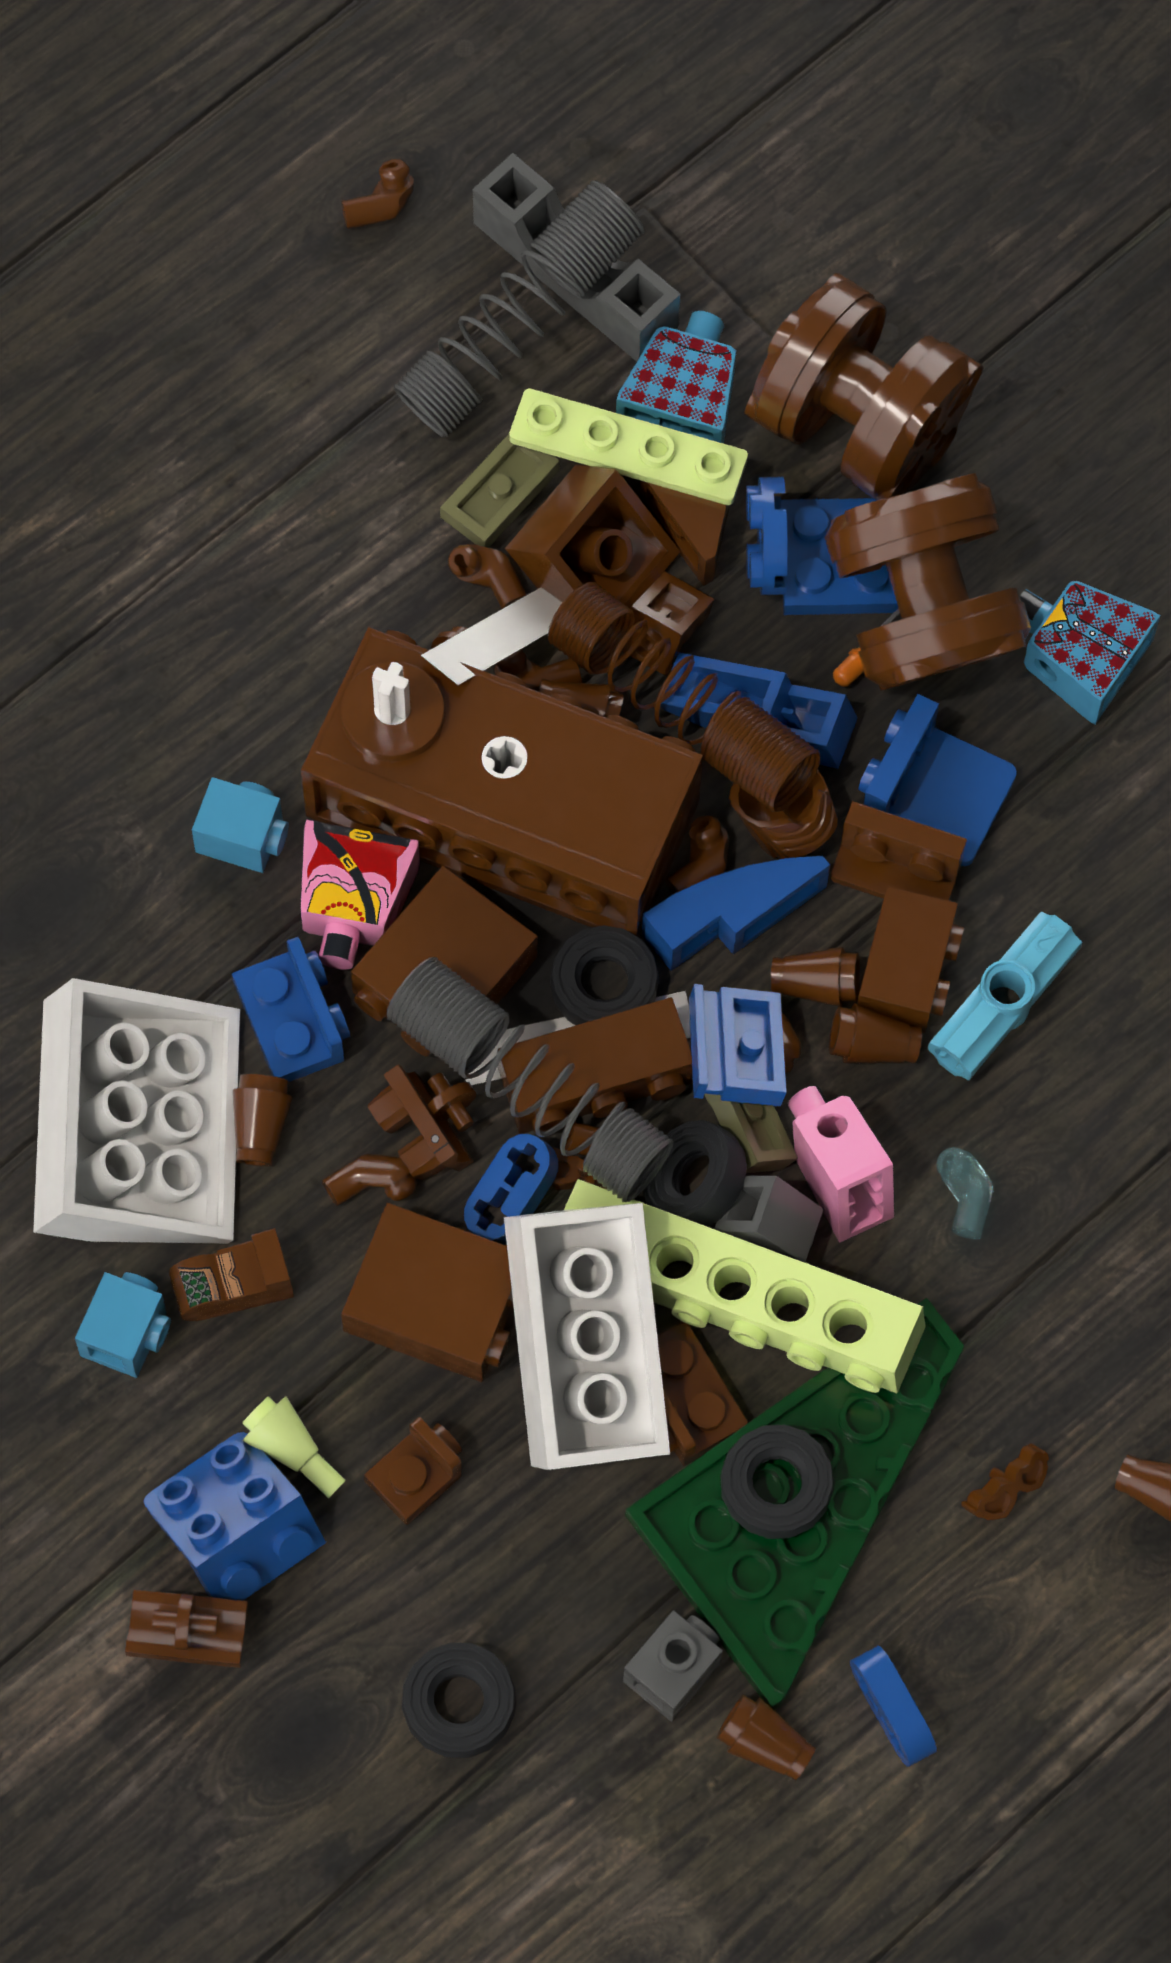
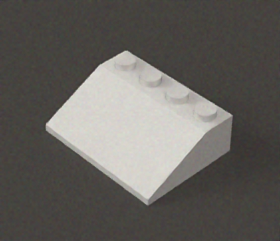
[33,978,240,1244]

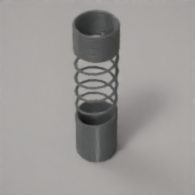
[394,180,645,437]
[387,957,673,1202]

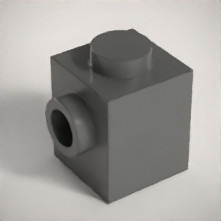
[714,1176,824,1263]
[623,1610,722,1722]

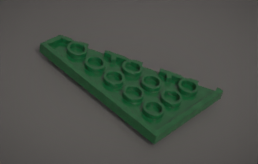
[625,1298,964,1710]

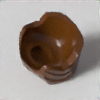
[729,769,838,859]

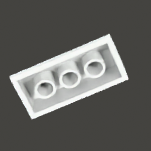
[504,1203,670,1470]

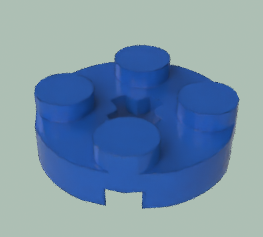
[746,477,787,595]

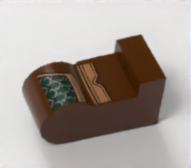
[169,1228,294,1321]

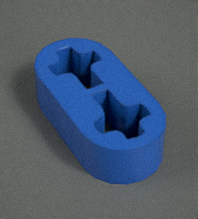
[464,1134,558,1245]
[850,1646,937,1767]

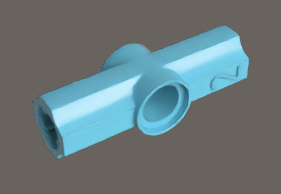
[928,911,1082,1080]

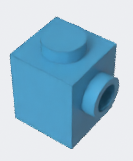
[192,777,289,873]
[75,1272,171,1378]

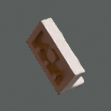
[831,801,967,901]
[657,1322,748,1467]

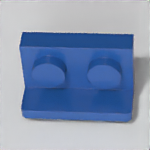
[232,937,350,1082]

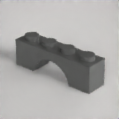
[473,153,680,362]

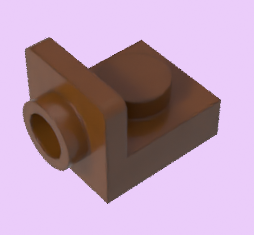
[621,571,714,675]
[364,1417,462,1526]

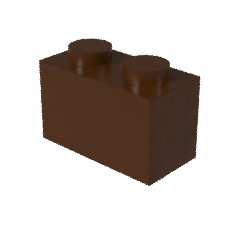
[857,886,965,1034]

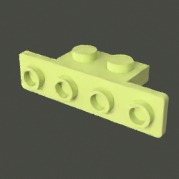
[509,389,748,505]

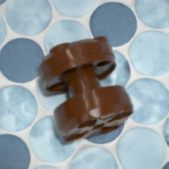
[745,273,983,500]
[824,473,1031,691]

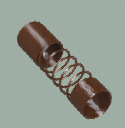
[548,582,820,812]

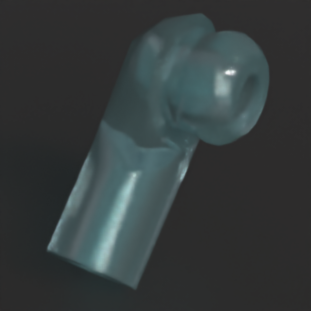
[936,1147,994,1239]

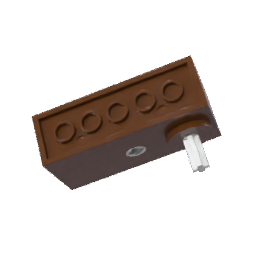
[301,627,703,938]

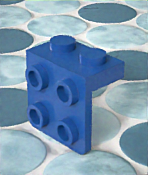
[858,694,1017,866]
[144,1432,326,1601]

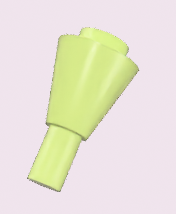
[242,1396,346,1499]

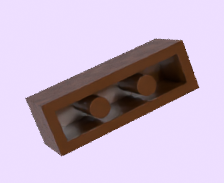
[497,997,693,1134]

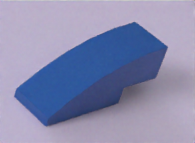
[660,653,858,769]
[642,856,830,971]

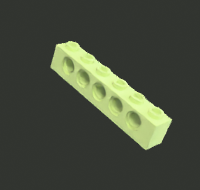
[564,1179,925,1393]

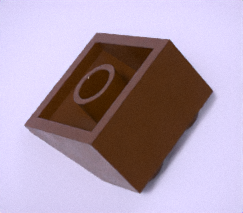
[505,464,681,609]

